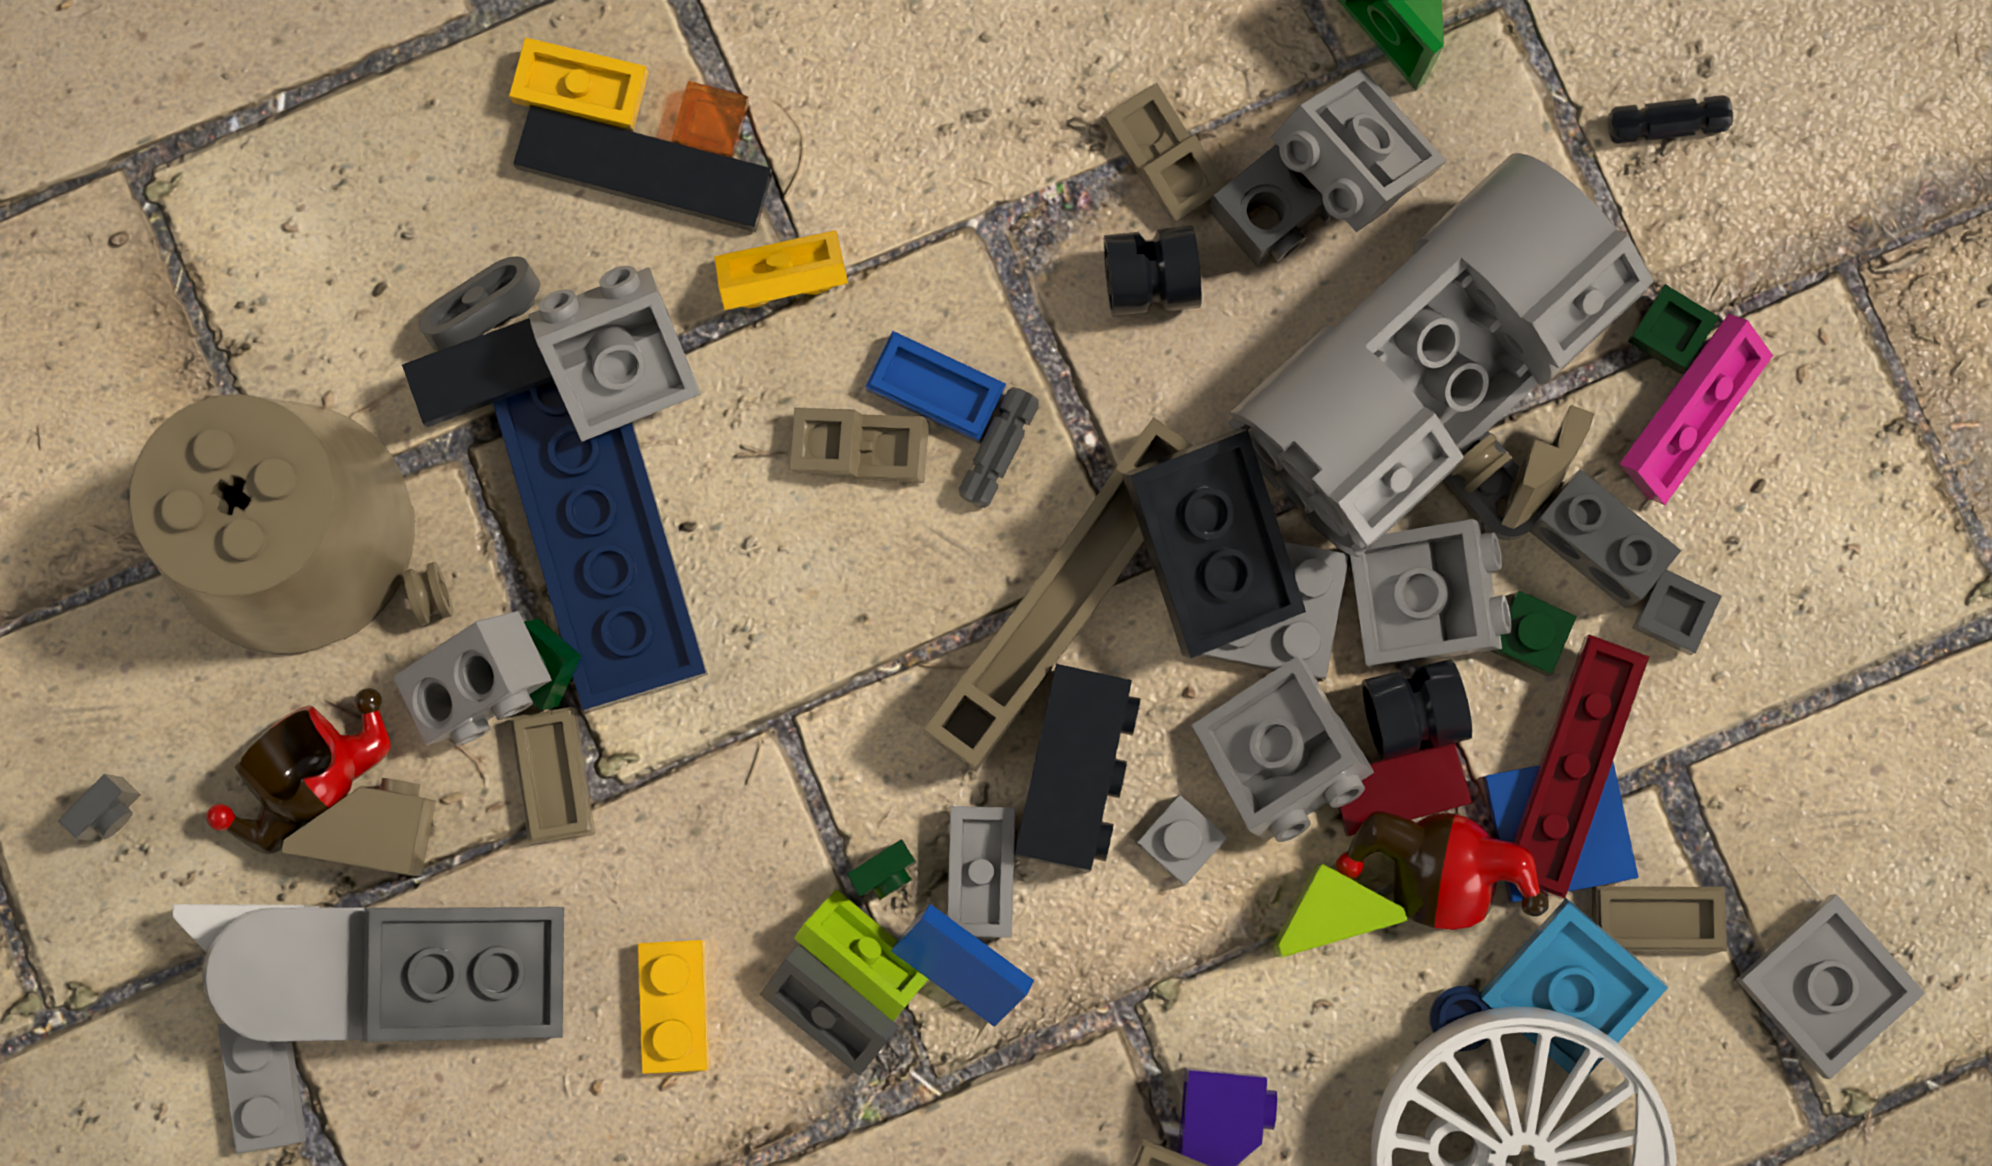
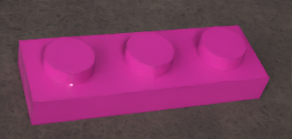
[1619,314,1773,505]

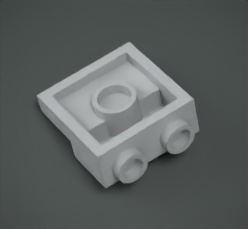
[1271,68,1446,232]
[528,266,701,441]
[1350,519,1511,667]
[1192,656,1374,842]

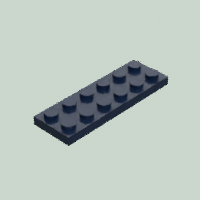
[493,381,708,712]

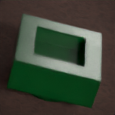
[1628,284,1719,374]
[1491,590,1577,676]
[524,618,581,711]
[847,839,917,901]

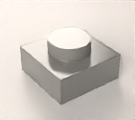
[1136,795,1228,886]

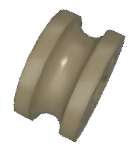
[1450,433,1513,495]
[403,562,453,626]

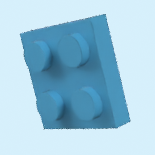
[1480,898,1668,1080]

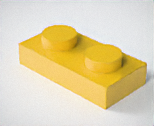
[509,37,649,132]
[714,230,848,310]
[638,940,710,1074]

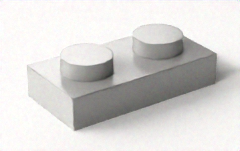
[948,806,1015,938]
[218,1023,307,1154]

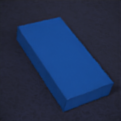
[865,331,1006,443]
[891,904,1034,1027]

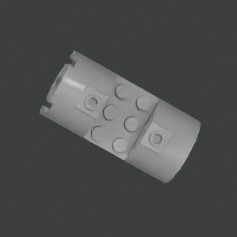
[1228,153,1654,557]

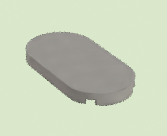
[202,907,405,1042]

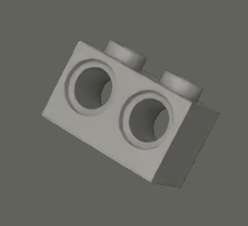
[393,611,552,746]

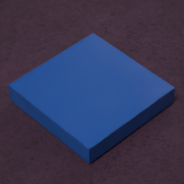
[1483,761,1639,903]

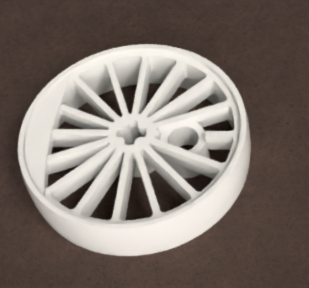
[1371,1007,1676,1166]

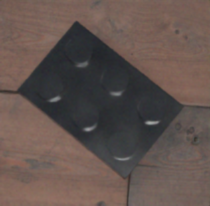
[1122,429,1306,659]

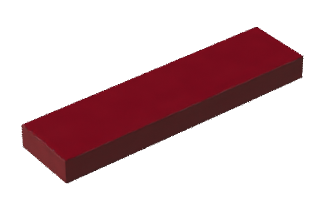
[1512,634,1650,899]

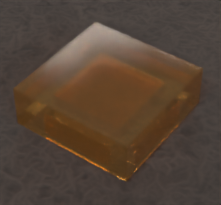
[671,81,750,158]

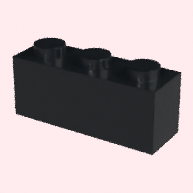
[1014,664,1141,872]

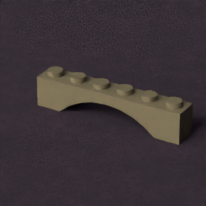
[923,417,1193,772]

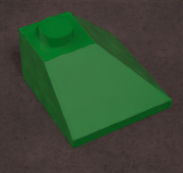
[1337,0,1444,90]

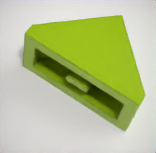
[1273,864,1407,957]

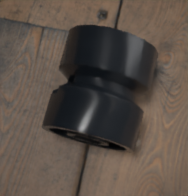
[1103,226,1202,317]
[1362,659,1473,760]

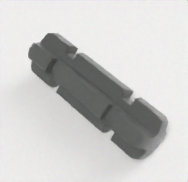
[959,387,1039,508]

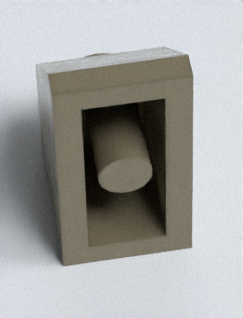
[281,778,436,877]

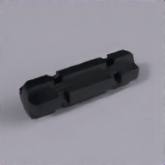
[1608,95,1733,144]

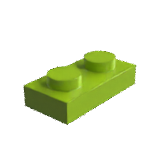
[794,889,928,1021]

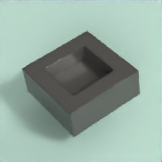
[1632,570,1722,655]
[58,774,141,841]

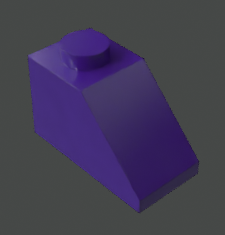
[1177,1067,1277,1166]

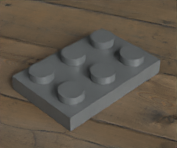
[362,907,564,1042]

